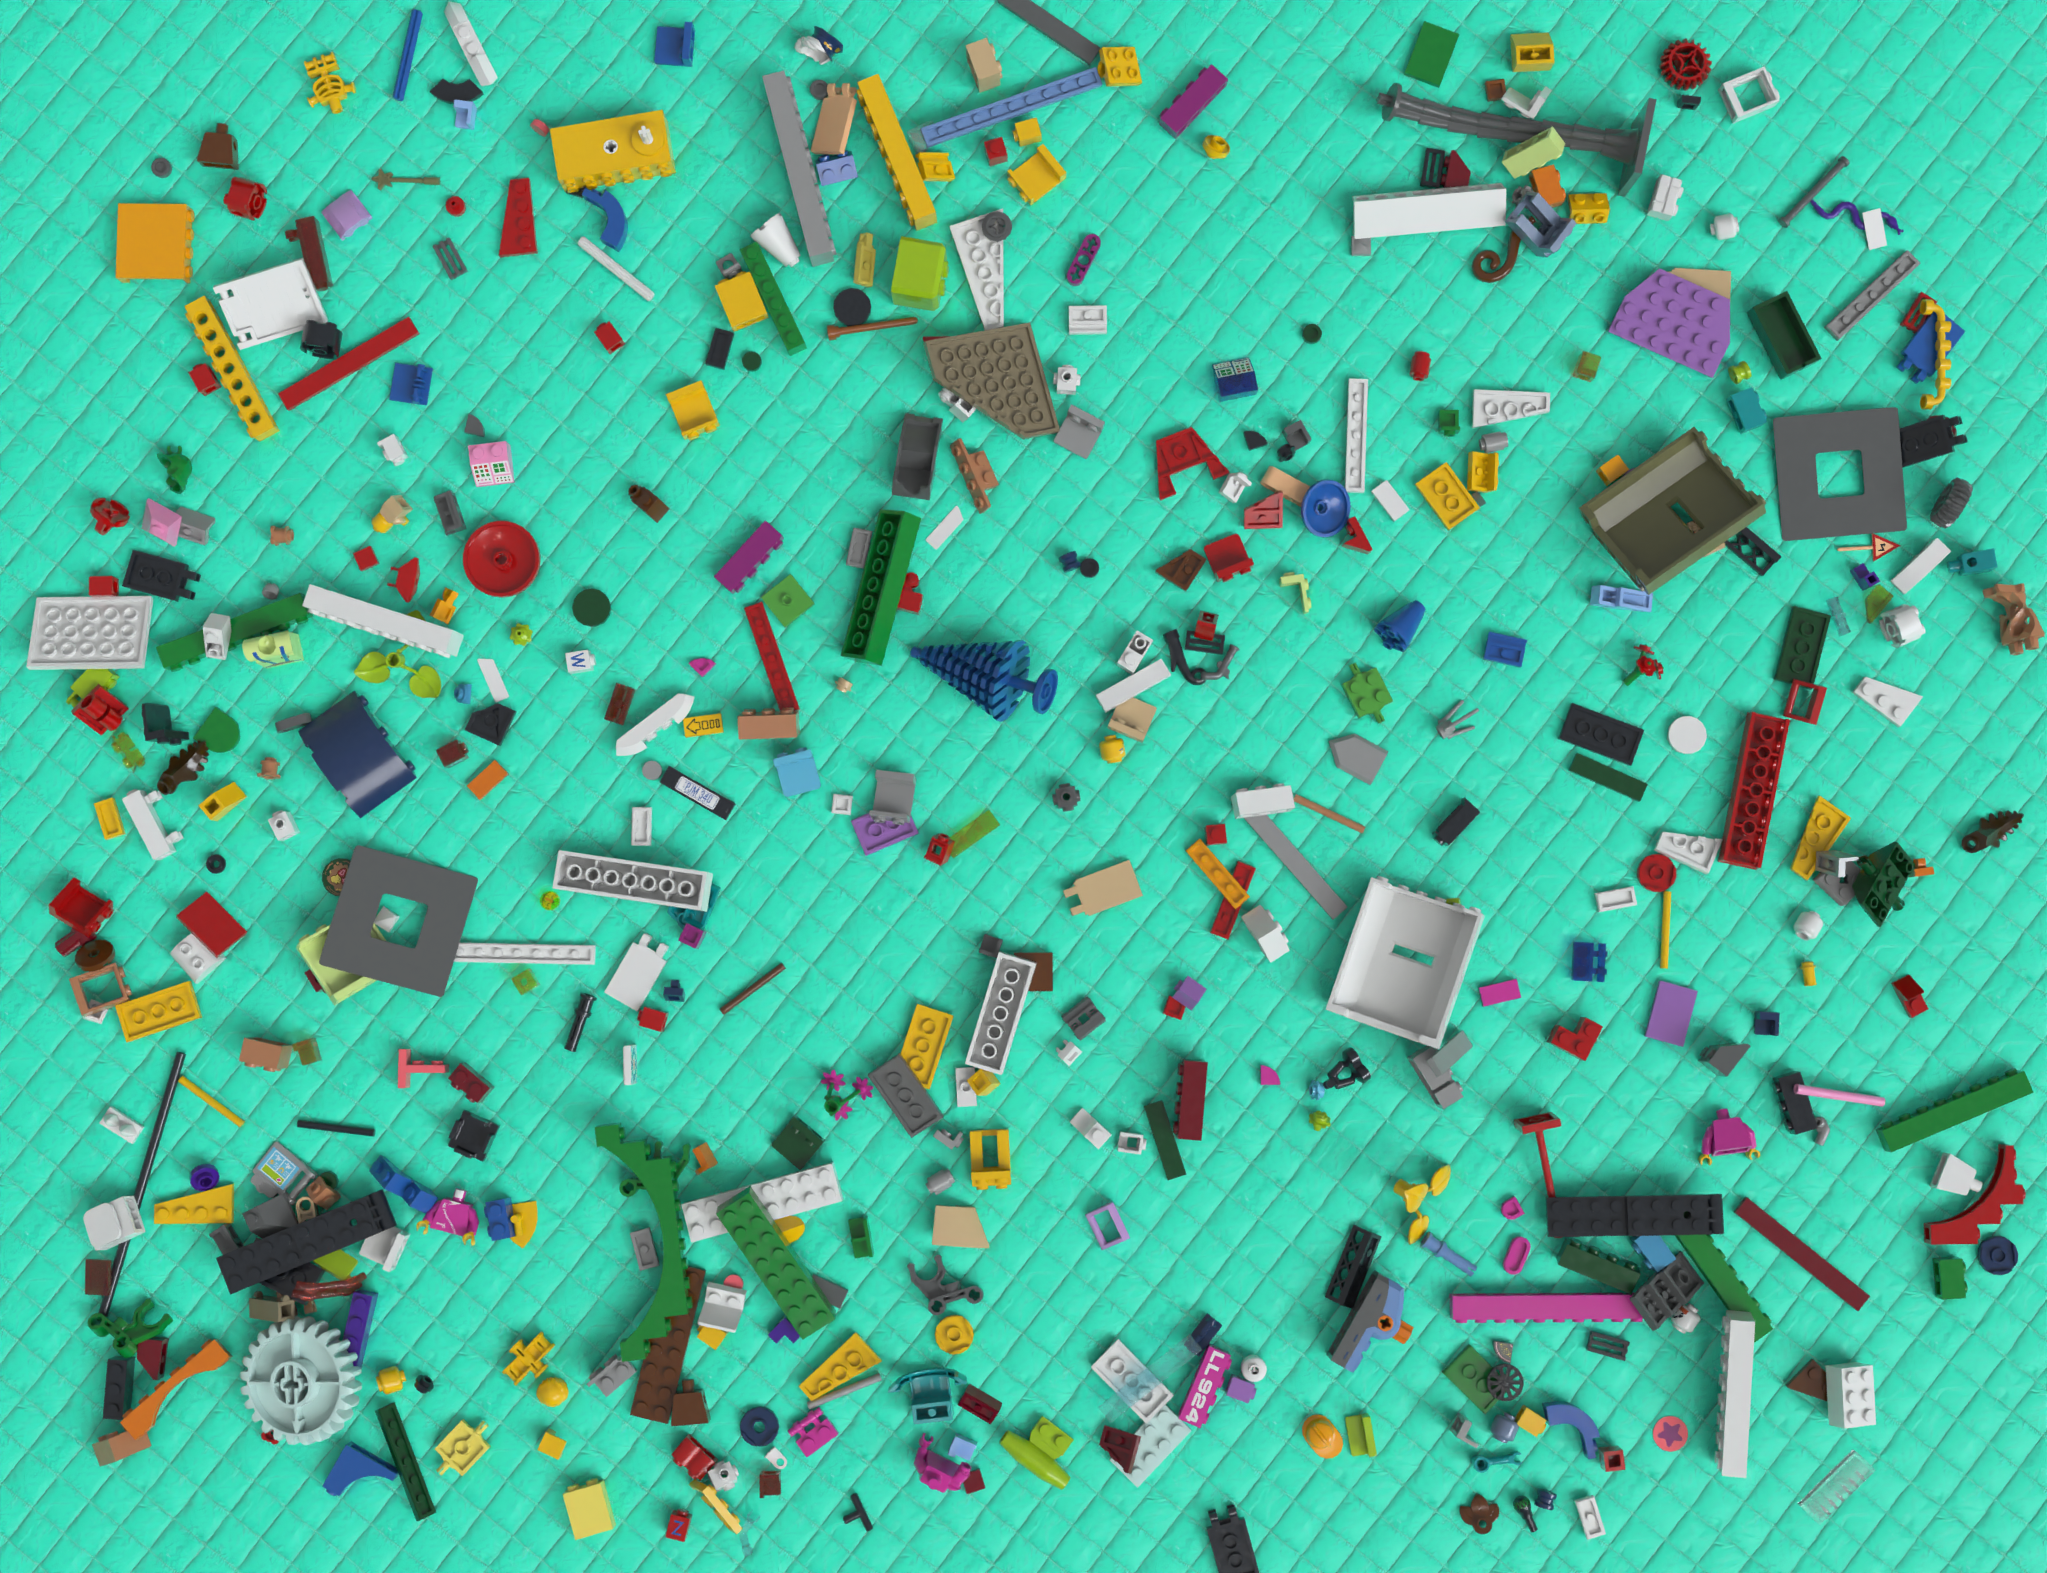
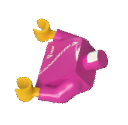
[1698,1109,1760,1165]
[416,1188,479,1246]

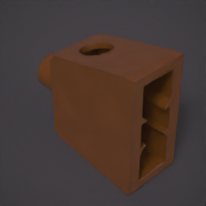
[197,123,239,170]
[671,1379,711,1426]

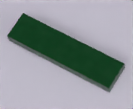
[1568,753,1648,802]
[1144,1100,1186,1180]

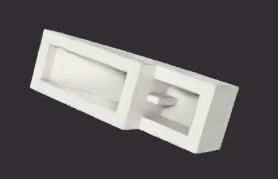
[1890,538,1951,595]

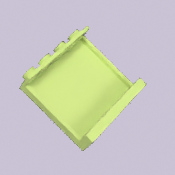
[296,923,386,1006]

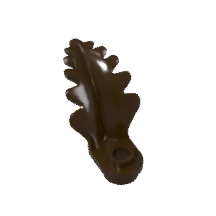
[157,740,209,795]
[1962,810,2024,853]

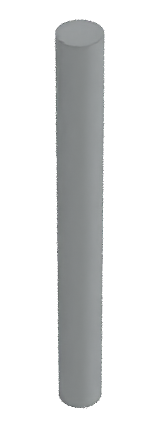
[807,1373,882,1409]

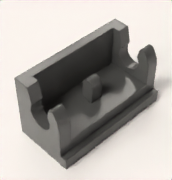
[434,490,467,536]
[209,1223,244,1255]

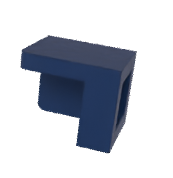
[1754,1011,1780,1036]

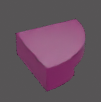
[689,658,716,677]
[1260,1065,1280,1085]

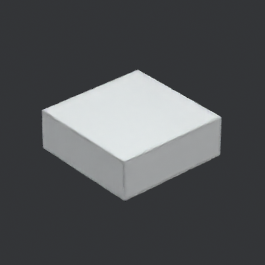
[831,794,853,815]

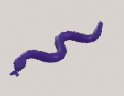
[1810,200,1904,235]

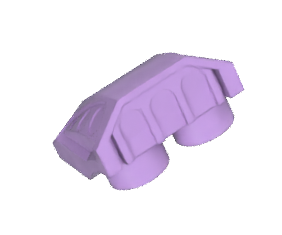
[321,190,373,241]

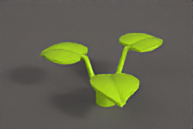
[354,610,441,698]

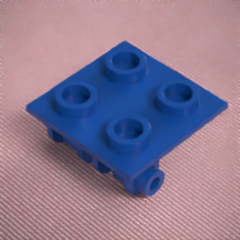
[389,363,433,405]

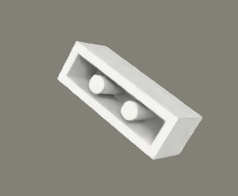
[1231,783,1295,819]

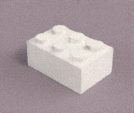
[1826,1362,1876,1429]

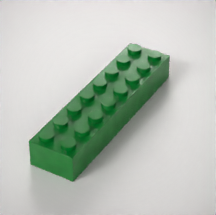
[841,509,921,666]
[716,1186,836,1340]

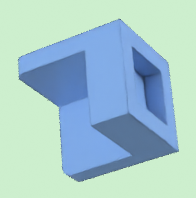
[453,100,477,130]
[948,1433,977,1460]

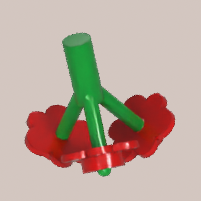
[1623,644,1664,686]

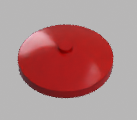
[463,521,541,598]

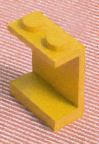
[1007,144,1066,205]
[666,380,720,440]

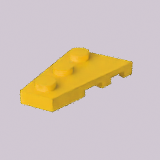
[689,1479,742,1534]

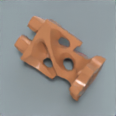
[1983,583,2045,655]

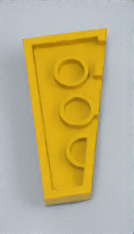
[154,1184,234,1224]
[798,1332,882,1401]

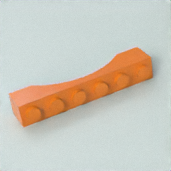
[120,1339,233,1440]

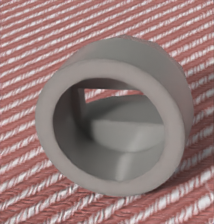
[262,583,279,599]

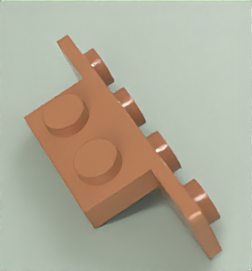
[950,438,999,514]

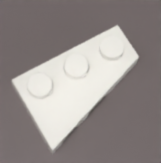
[1852,677,1923,727]

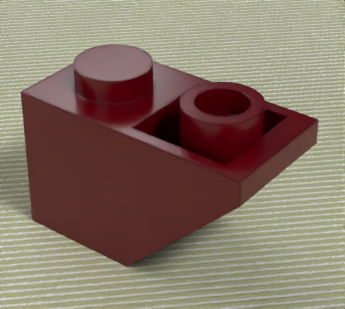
[1440,150,1471,188]

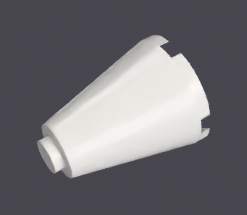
[750,213,801,268]

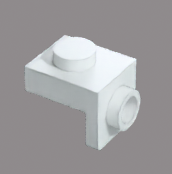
[1219,472,1252,503]

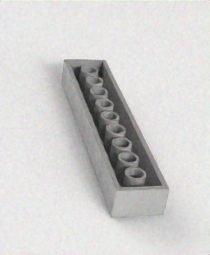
[762,70,837,267]

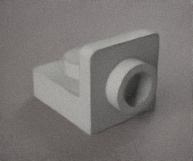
[933,1129,964,1150]

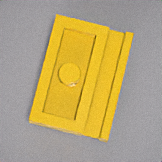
[915,152,955,182]

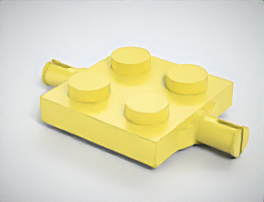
[435,1419,491,1476]

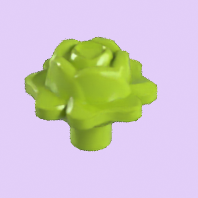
[510,623,533,646]
[1309,1110,1331,1131]

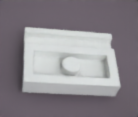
[1069,305,1107,335]

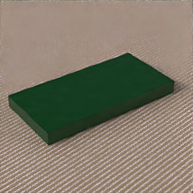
[1774,606,1831,690]

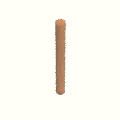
[1294,794,1365,833]

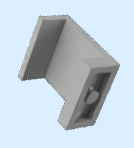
[869,770,917,825]

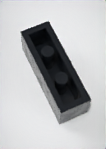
[1772,1071,1818,1135]
[103,1356,135,1420]

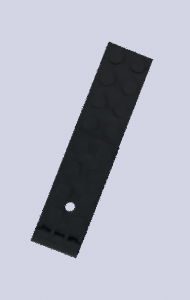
[216,1189,397,1295]
[1546,1194,1724,1237]

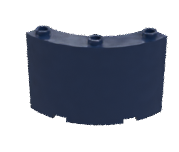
[298,691,417,818]

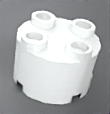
[1879,604,1925,648]

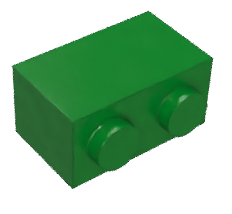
[1932,1257,1968,1300]

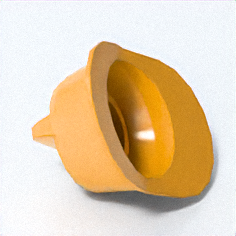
[1302,1415,1343,1459]

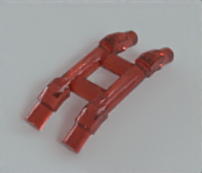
[291,1272,367,1301]

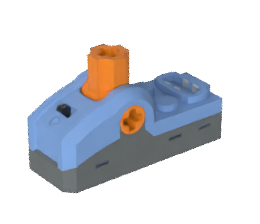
[1326,1270,1414,1373]

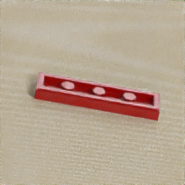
[1210,861,1256,940]

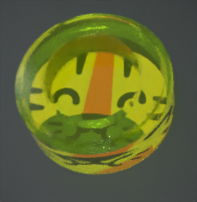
[540,891,560,910]

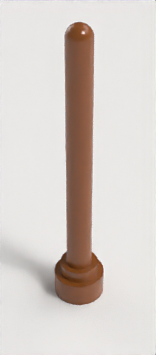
[827,317,918,341]

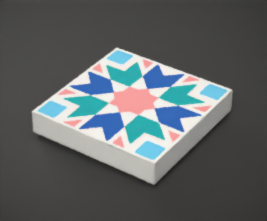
[623,1045,637,1085]

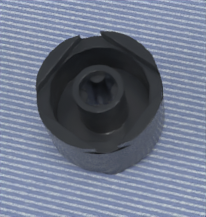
[300,320,343,359]

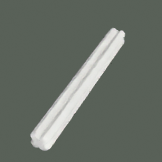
[578,236,655,301]

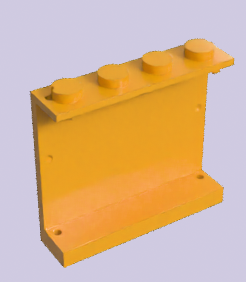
[116,203,195,283]

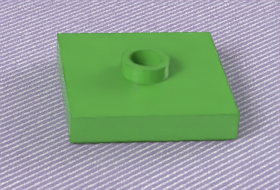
[761,574,815,628]

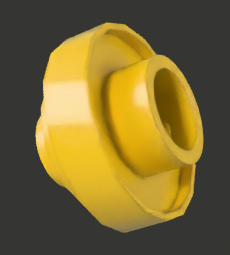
[1202,135,1230,159]

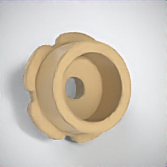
[835,677,853,693]

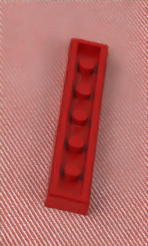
[744,602,800,711]

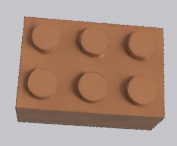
[737,707,800,740]

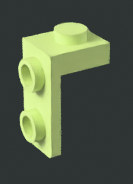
[1279,572,1311,614]

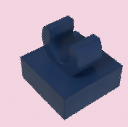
[663,980,685,1002]

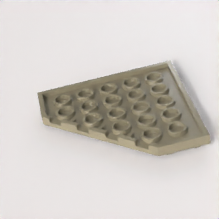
[923,322,1060,440]

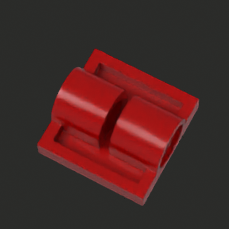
[71,684,129,735]

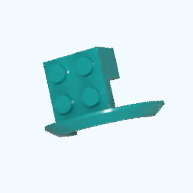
[888,1368,967,1425]

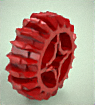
[1659,38,1712,91]

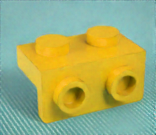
[1568,193,1610,224]
[1467,451,1499,493]

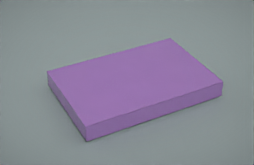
[851,813,919,856]
[1644,981,1698,1047]

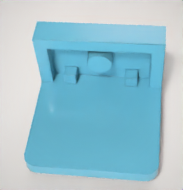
[773,747,821,797]

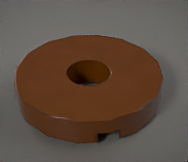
[75,940,115,972]

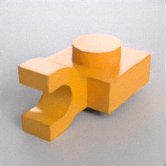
[430,588,459,624]

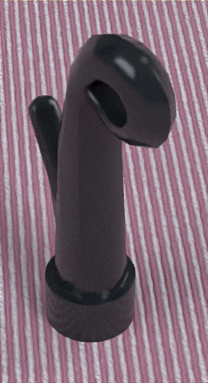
[1163,629,1206,685]

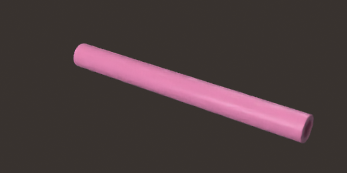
[1793,1084,1885,1107]

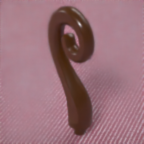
[1472,216,1536,283]

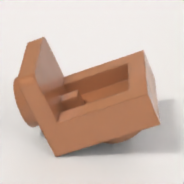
[306,1176,341,1210]

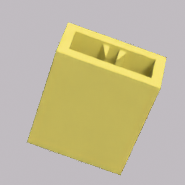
[563,1478,616,1540]

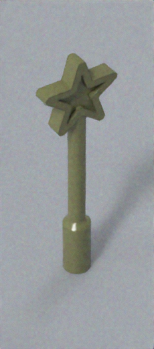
[372,168,440,191]

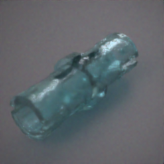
[1826,596,1851,636]

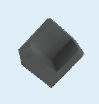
[1282,420,1312,451]
[979,934,1003,958]

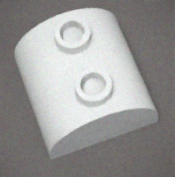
[170,933,227,984]

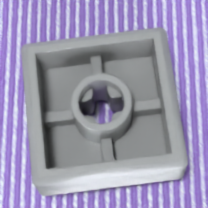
[1814,861,1861,906]

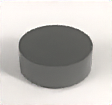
[810,80,828,100]
[151,158,172,178]

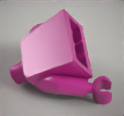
[914,1433,972,1493]

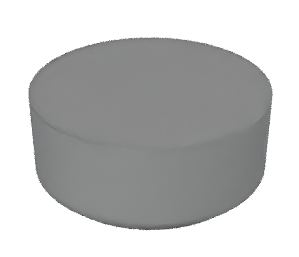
[642,761,662,780]

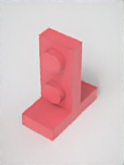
[398,1049,449,1088]

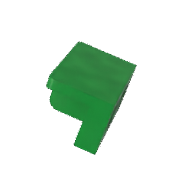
[848,1216,874,1259]

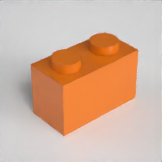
[1529,164,1566,208]

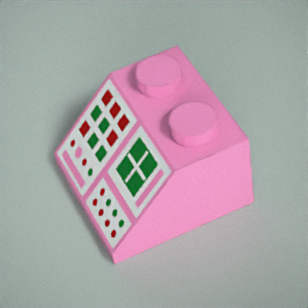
[468,441,515,487]

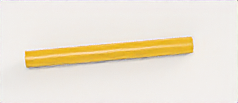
[1660,891,1671,969]
[178,1076,245,1127]

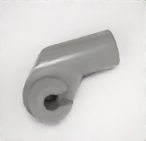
[1814,1117,1830,1146]

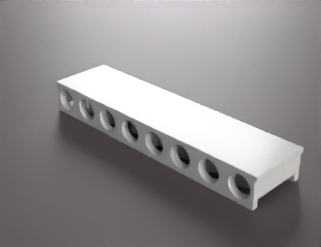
[1352,183,1506,239]

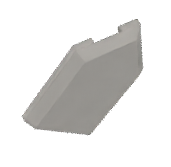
[1328,733,1388,785]

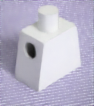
[1930,1152,1982,1196]

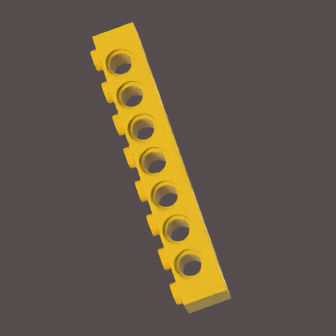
[184,296,280,442]

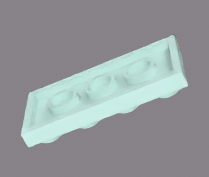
[1109,1404,1192,1488]

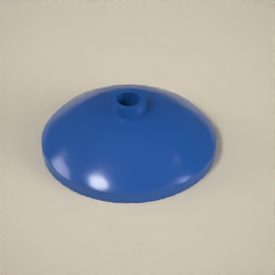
[1301,480,1351,537]

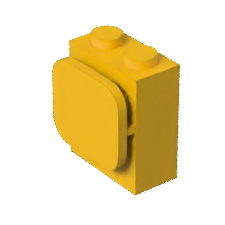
[715,271,769,332]

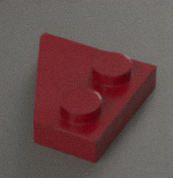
[1099,1425,1141,1474]

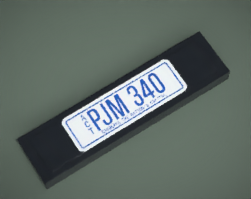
[660,766,736,821]

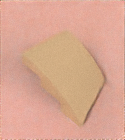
[932,1205,989,1248]

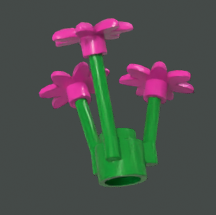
[821,1069,873,1121]

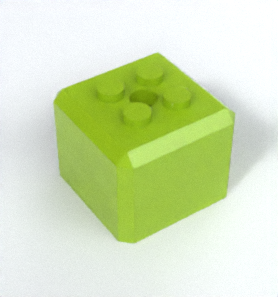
[891,236,949,311]

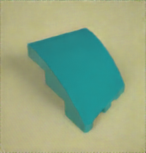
[667,884,721,930]

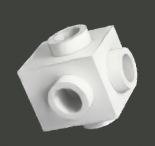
[1053,365,1081,395]
[708,1461,739,1492]

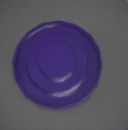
[189,1164,220,1191]

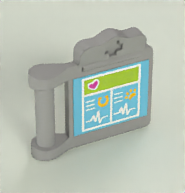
[251,1142,318,1205]

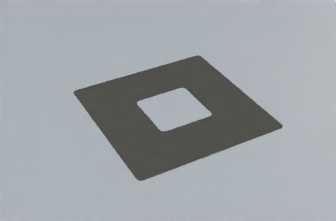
[1773,407,1907,541]
[319,845,478,997]

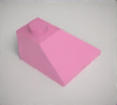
[141,498,182,547]

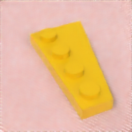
[1790,796,1851,881]

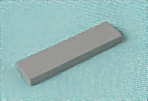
[1426,1030,1473,1077]

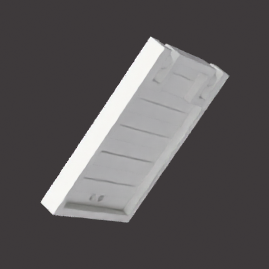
[213,257,328,350]

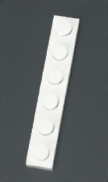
[1345,378,1368,493]

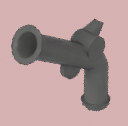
[1201,644,1240,681]

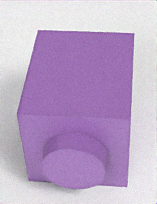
[1173,976,1207,1011]
[1225,1374,1257,1403]

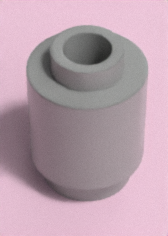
[1479,431,1508,453]
[926,1168,956,1195]

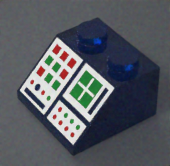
[1212,357,1258,402]

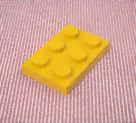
[1415,462,1480,531]

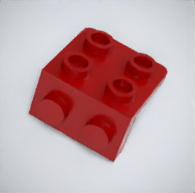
[1204,534,1254,583]

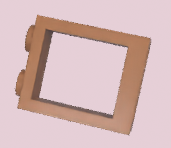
[69,963,132,1017]

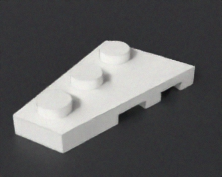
[1654,832,1723,875]

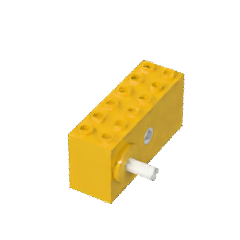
[550,110,676,193]

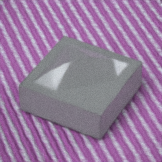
[1351,236,1371,256]

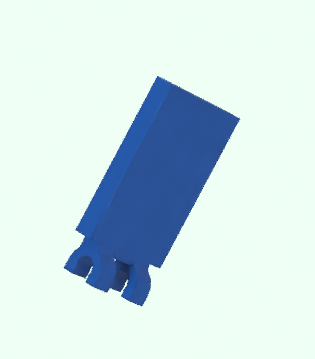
[1896,311,1965,384]

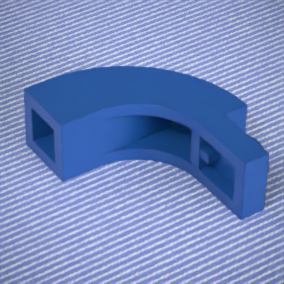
[582,188,628,252]
[1542,1401,1600,1459]

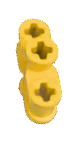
[502,1331,555,1386]

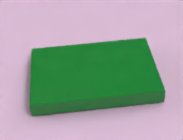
[1404,21,1460,88]
[1442,1344,1506,1414]

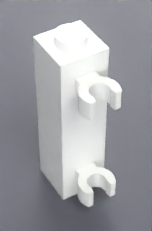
[122,789,184,861]

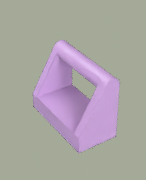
[1085,1201,1130,1250]

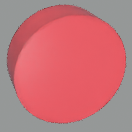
[530,119,550,137]
[723,1274,744,1289]

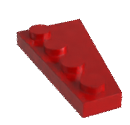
[499,178,538,258]

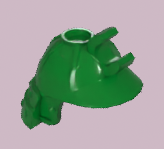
[157,446,192,494]

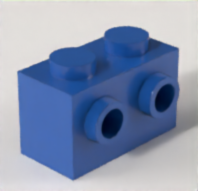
[484,1197,515,1241]

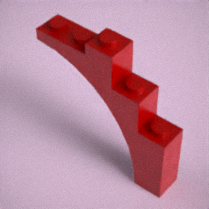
[1924,1144,2026,1245]

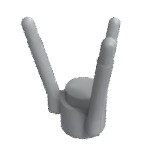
[1435,700,1479,739]

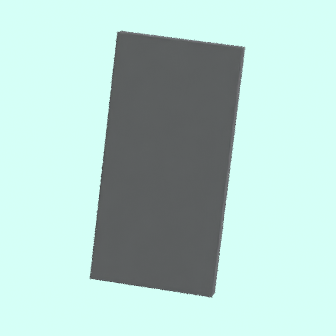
[868,1053,944,1138]

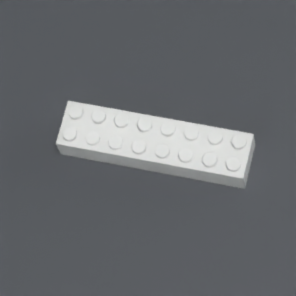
[302,584,464,658]
[552,850,713,912]
[682,1162,844,1243]
[1714,1310,1755,1478]

